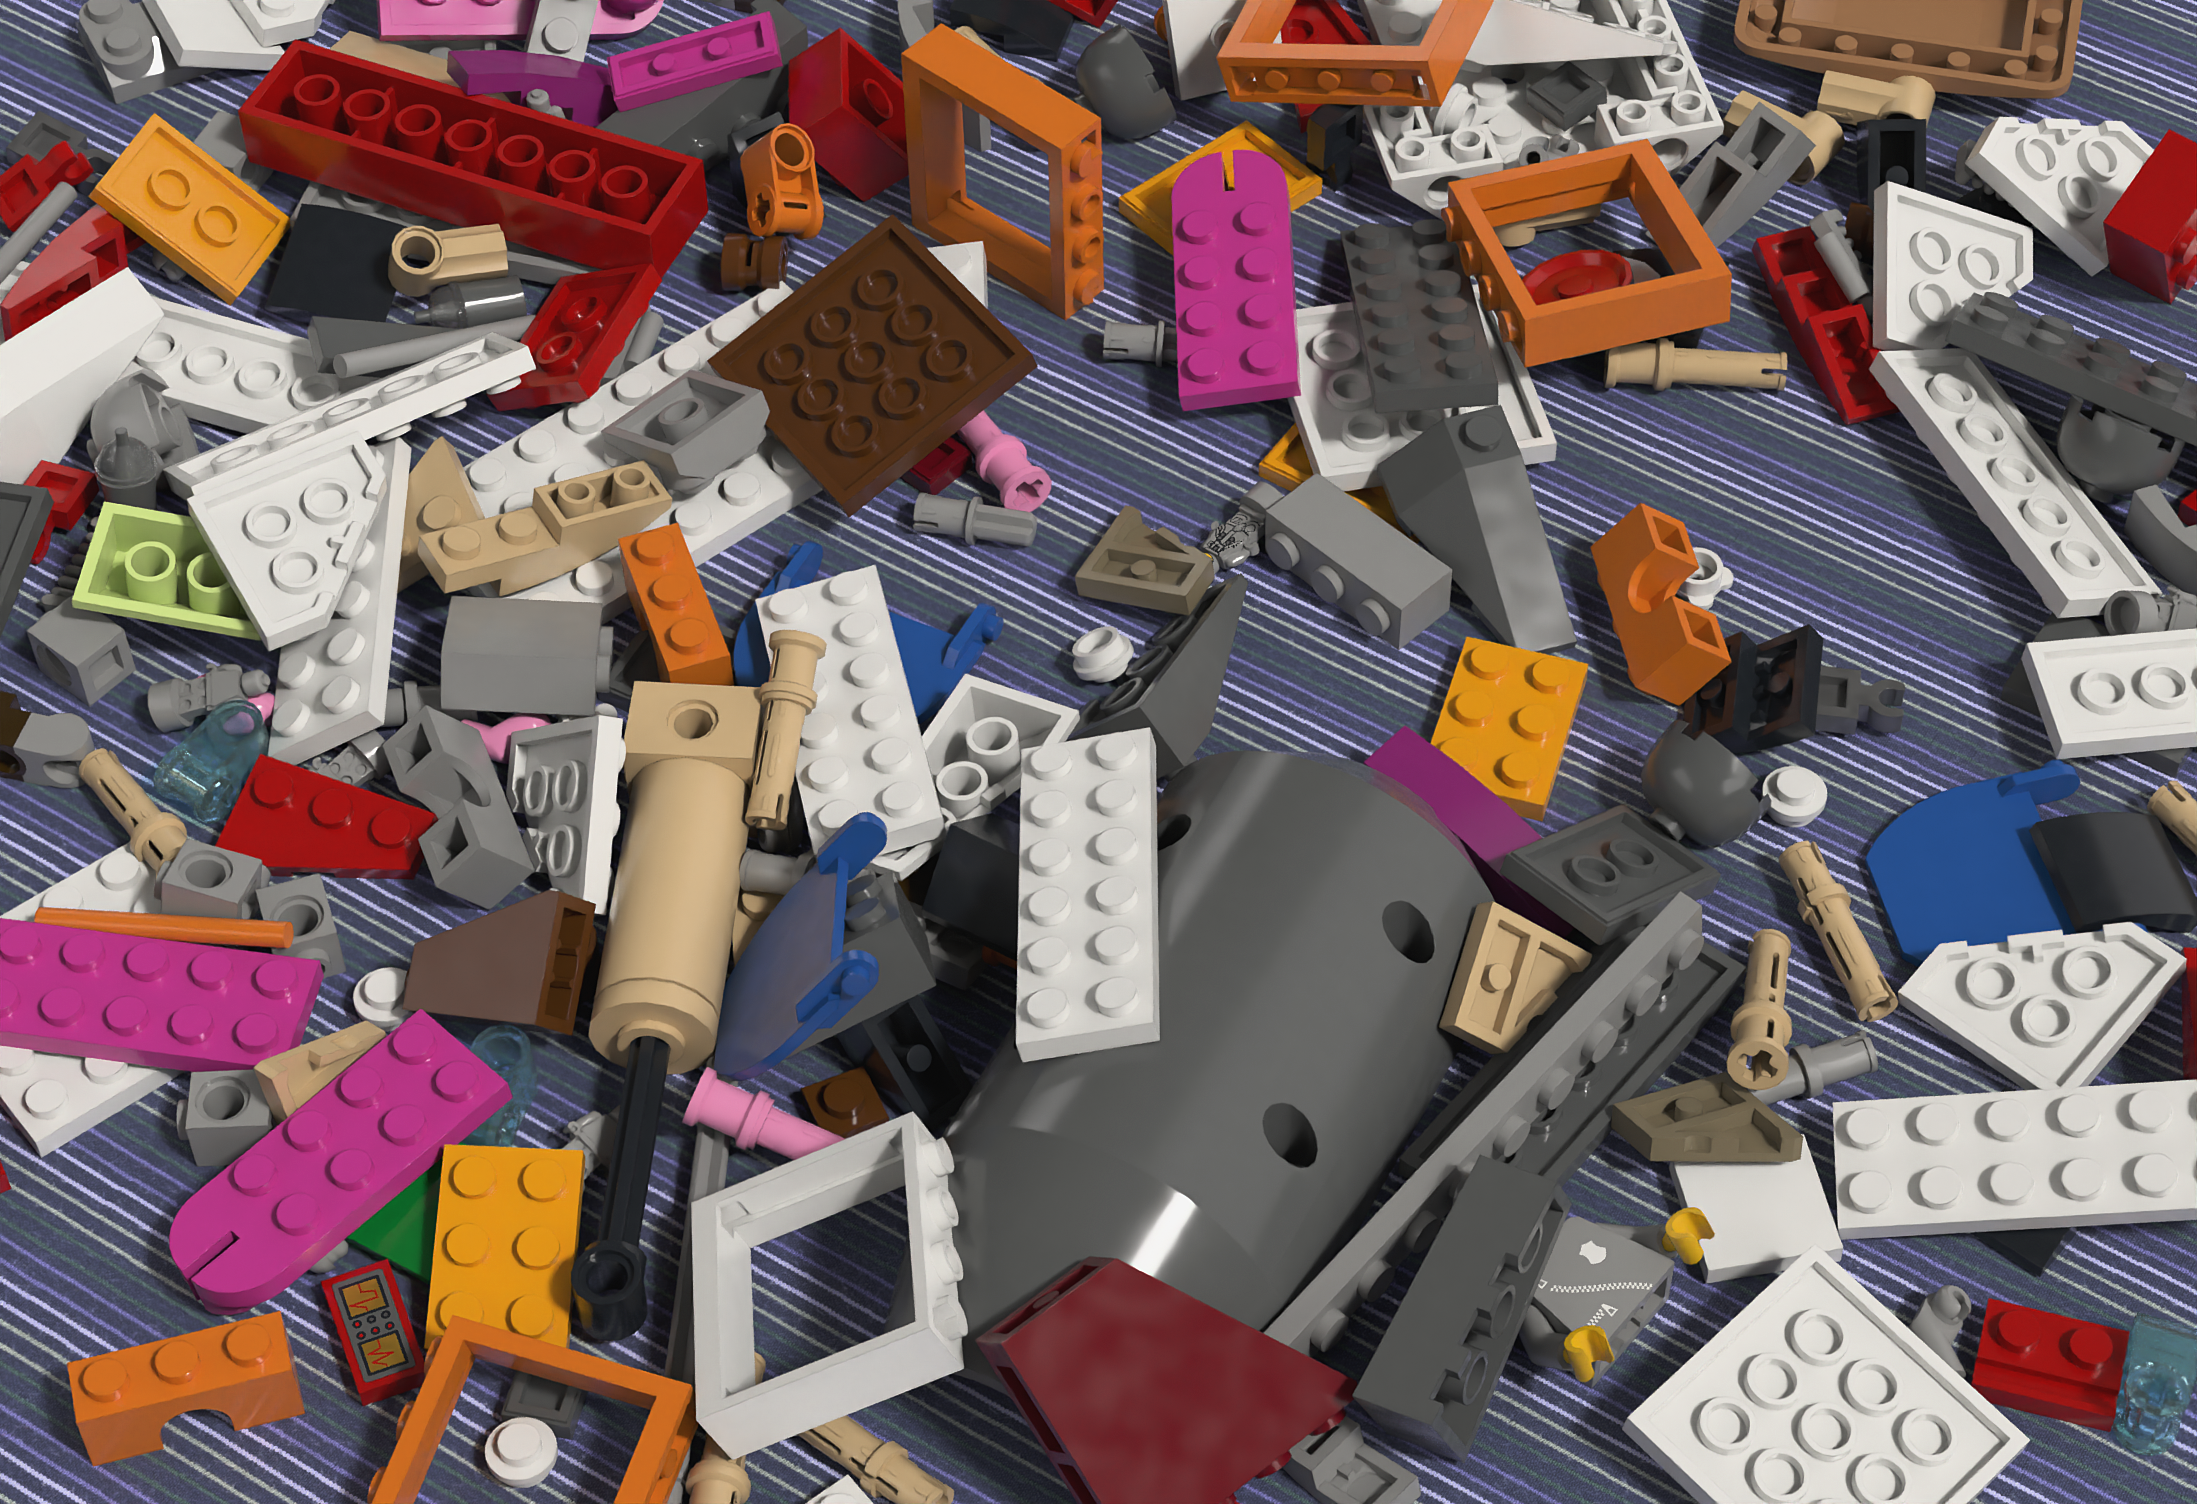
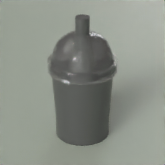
[414,275,527,329]
[94,427,158,511]

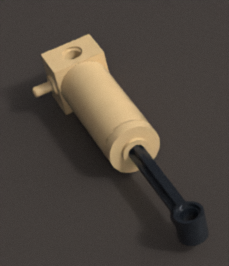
[571,681,766,1341]

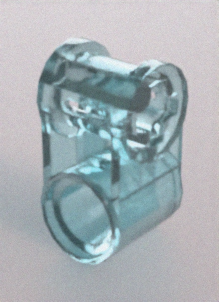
[153,700,270,824]
[461,1024,540,1147]
[2113,1311,2197,1456]

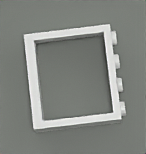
[691,1111,968,1460]

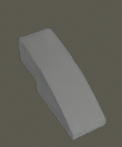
[1645,102,1816,248]

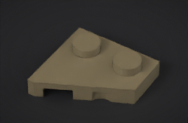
[1075,505,1215,616]
[1611,1072,1803,1162]

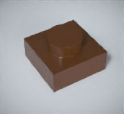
[801,1066,889,1139]

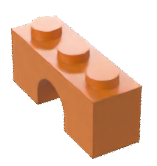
[1590,502,1732,706]
[618,523,734,686]
[67,1311,305,1467]

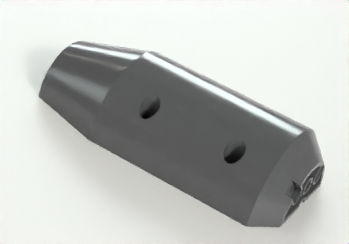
[882,750,1496,1402]

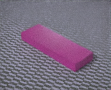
[607,11,783,112]

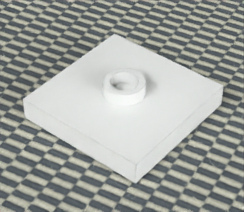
[1162,0,1282,101]

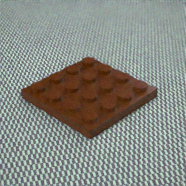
[707,214,1038,518]

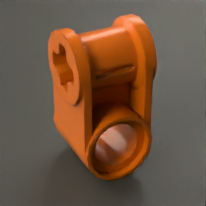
[740,123,824,241]

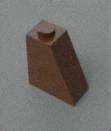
[402,890,596,1036]

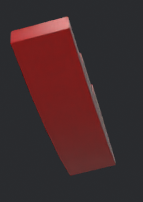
[0,204,147,342]
[1751,226,1901,425]

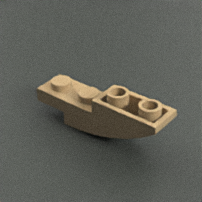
[417,460,672,597]

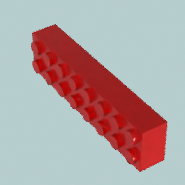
[238,39,709,279]

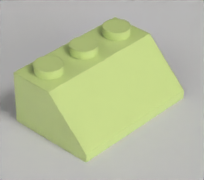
[72,501,262,641]

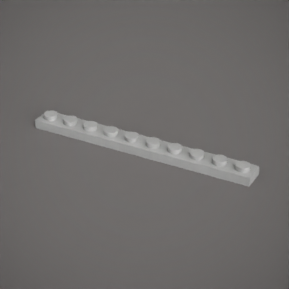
[1264,891,1704,1358]

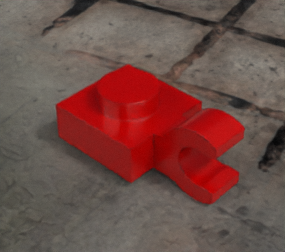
[0,140,94,232]
[23,460,99,564]

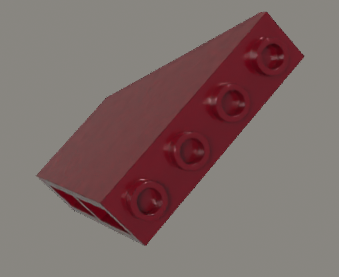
[975,1256,1358,1504]

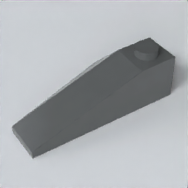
[1377,405,1577,654]
[1065,573,1248,782]

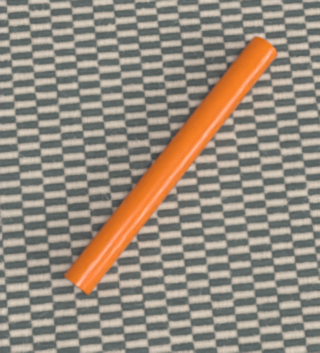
[34,907,294,948]

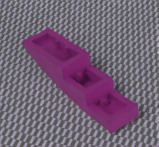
[447,50,618,127]
[1363,725,1579,941]

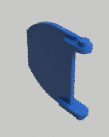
[734,541,1004,724]
[1865,760,2149,967]
[714,812,887,1081]

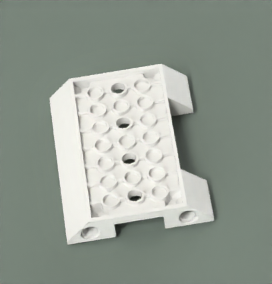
[1357,0,1724,221]

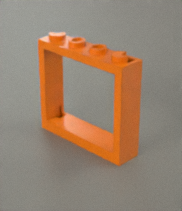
[1216,0,1494,107]
[901,23,1105,321]
[1441,139,1732,368]
[367,1315,699,1504]

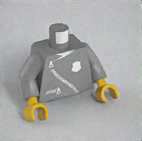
[1518,1207,1715,1389]

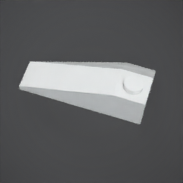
[1460,0,1678,73]
[0,267,165,485]
[864,674,1080,881]

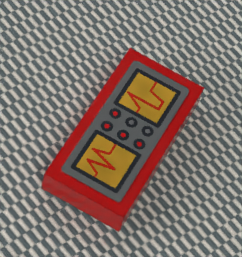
[321,1259,426,1406]

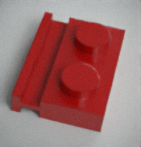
[1971,1298,2130,1432]

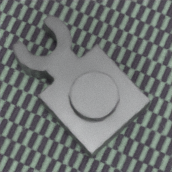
[6,111,115,196]
[1815,666,1905,735]

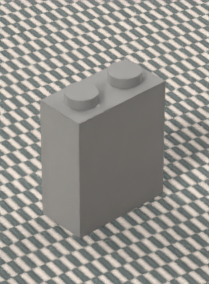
[441,596,614,716]

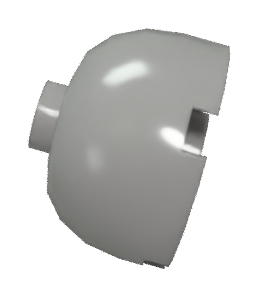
[87,369,199,492]

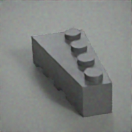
[596,0,809,172]
[1352,1155,1572,1463]

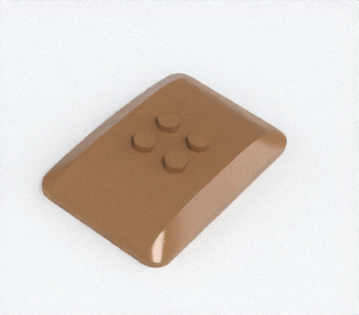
[1733,0,2083,99]

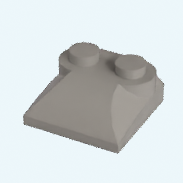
[75,0,221,105]
[601,369,770,494]

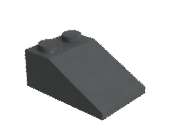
[783,871,936,1060]

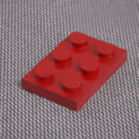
[486,263,662,411]

